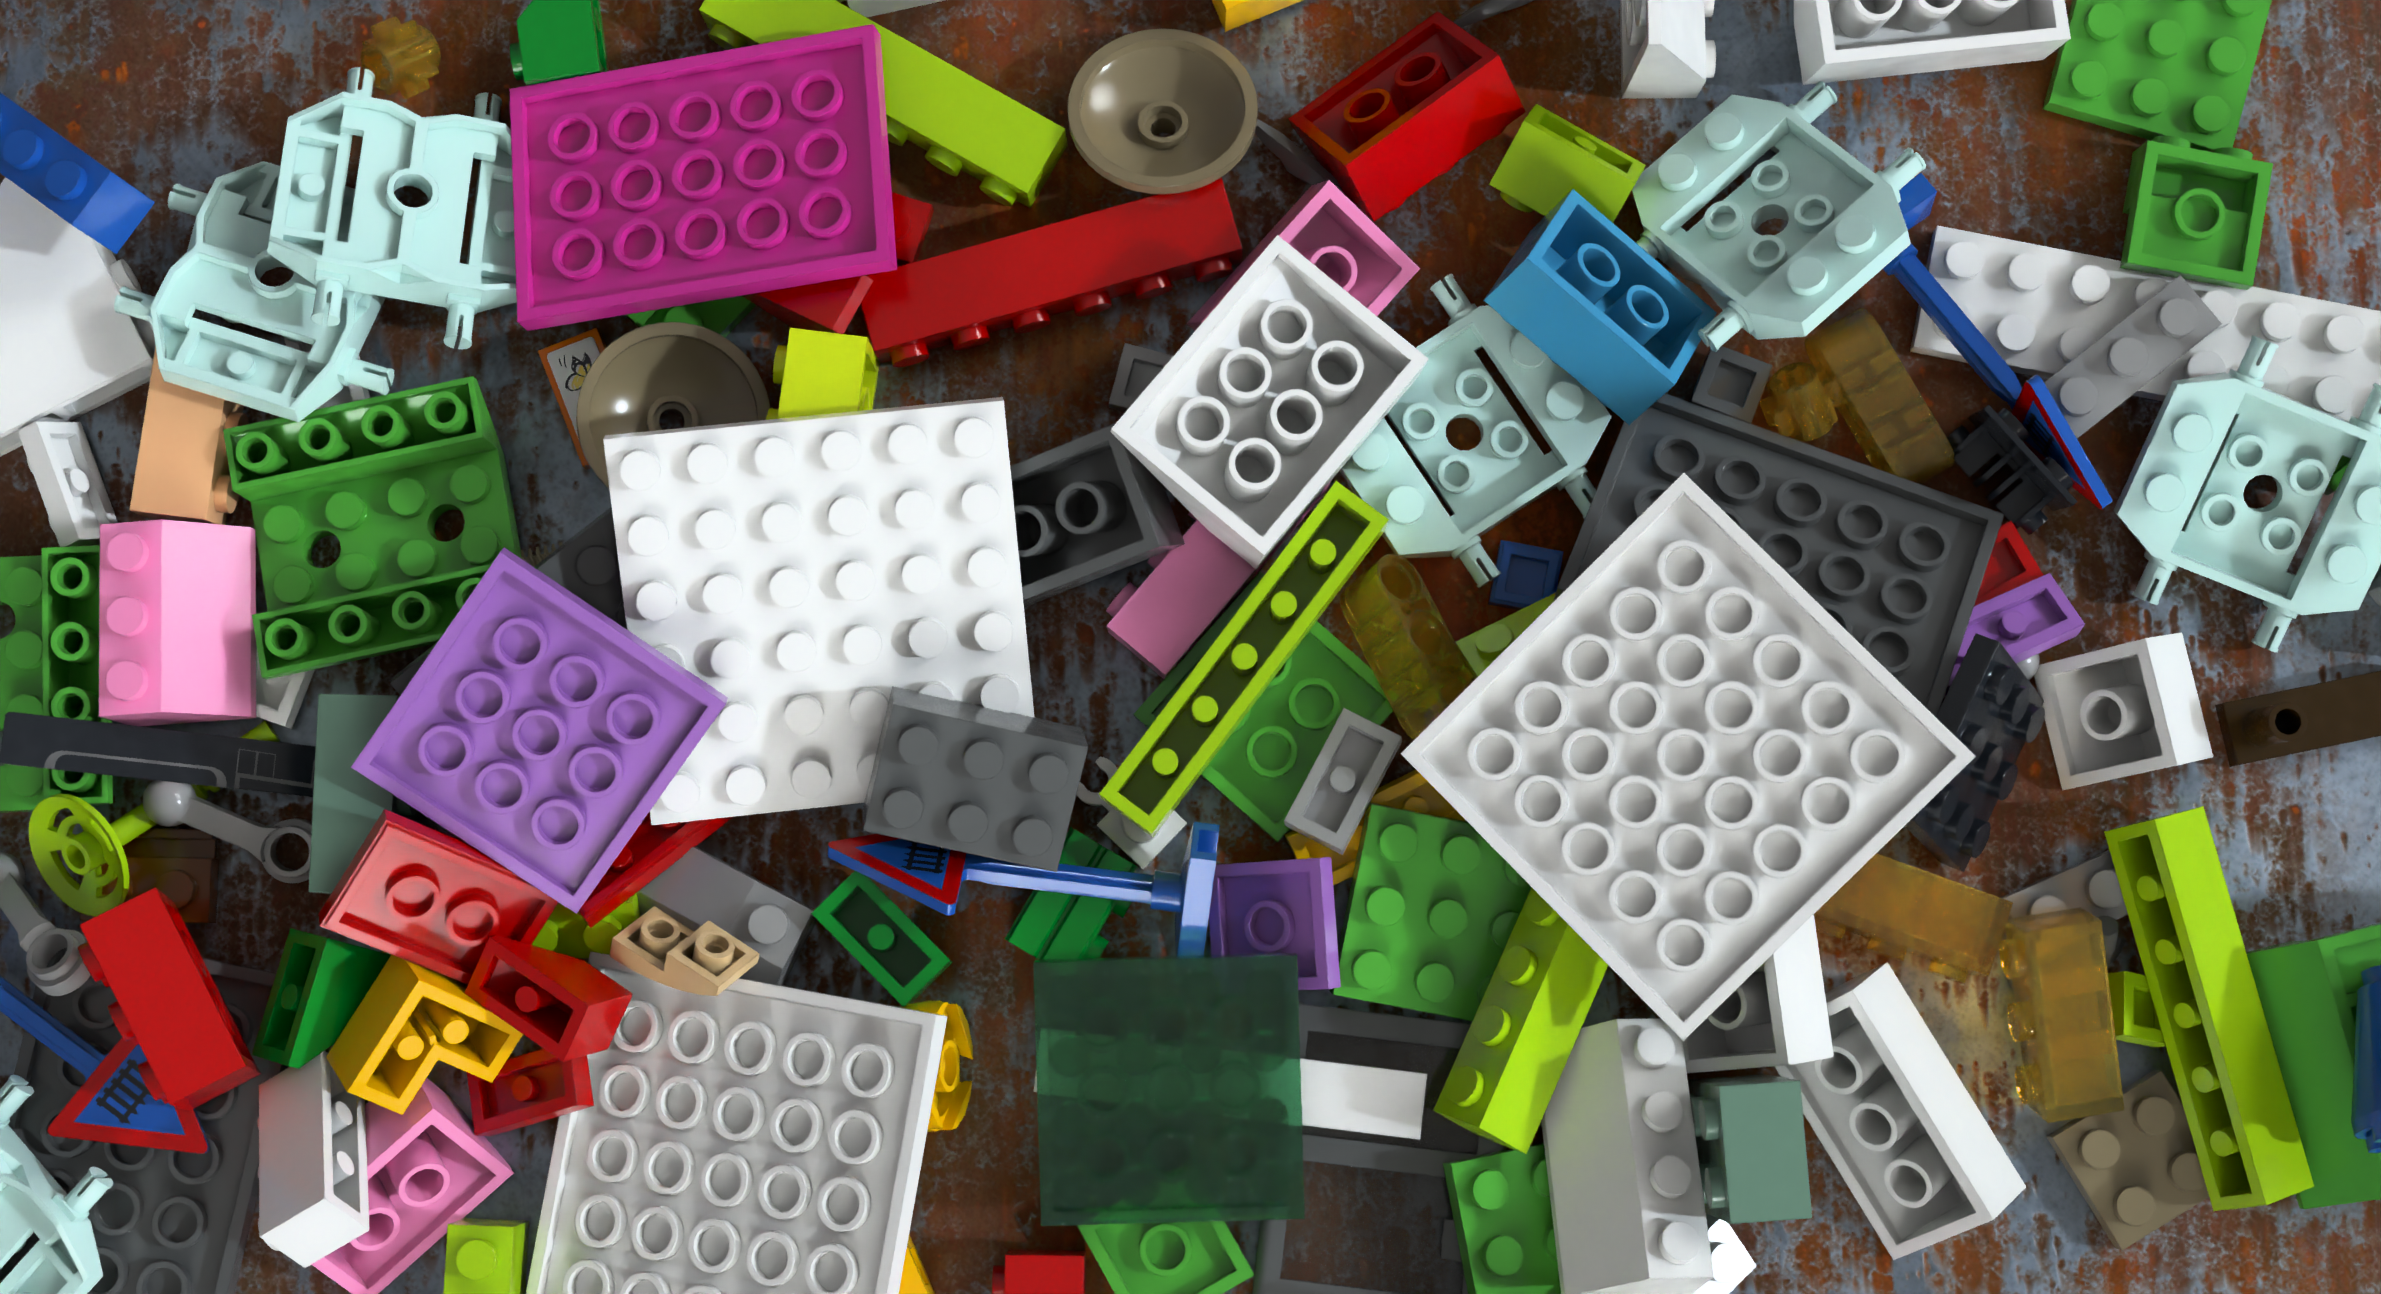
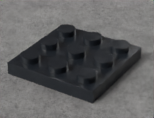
[1905,633,2045,872]

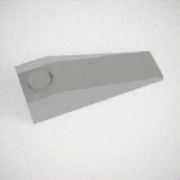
[637,847,818,986]

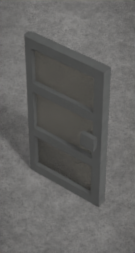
[1252,1000,1504,1294]

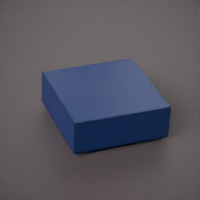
[1488,540,1563,610]

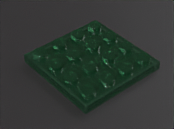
[1033,953,1305,1226]

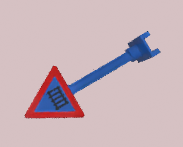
[1883,173,2112,509]
[827,822,1220,969]
[0,975,210,1154]

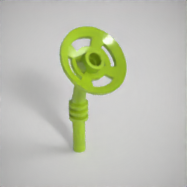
[29,720,280,916]

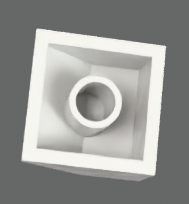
[2034,632,2213,790]

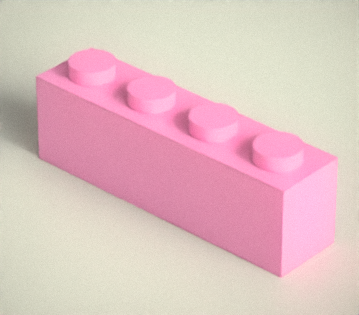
[1106,481,1331,679]

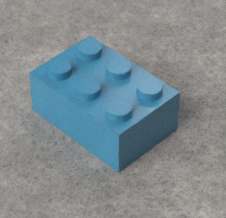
[1483,189,1717,425]

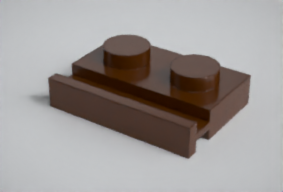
[80,828,220,923]

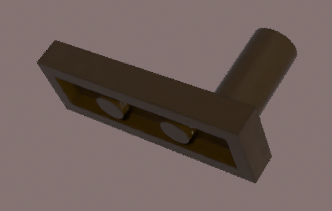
[2215,671,2381,767]

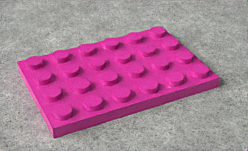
[509,24,897,331]

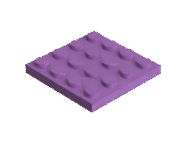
[351,547,728,914]

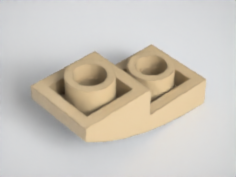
[610,906,760,996]

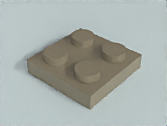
[2046,1070,2209,1250]

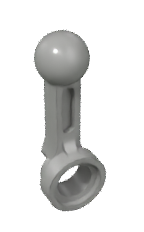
[143,780,312,883]
[0,852,91,996]

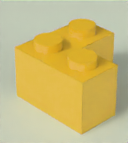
[326,955,523,1115]

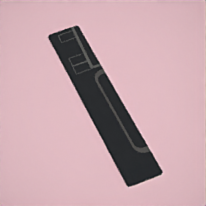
[0,712,316,797]

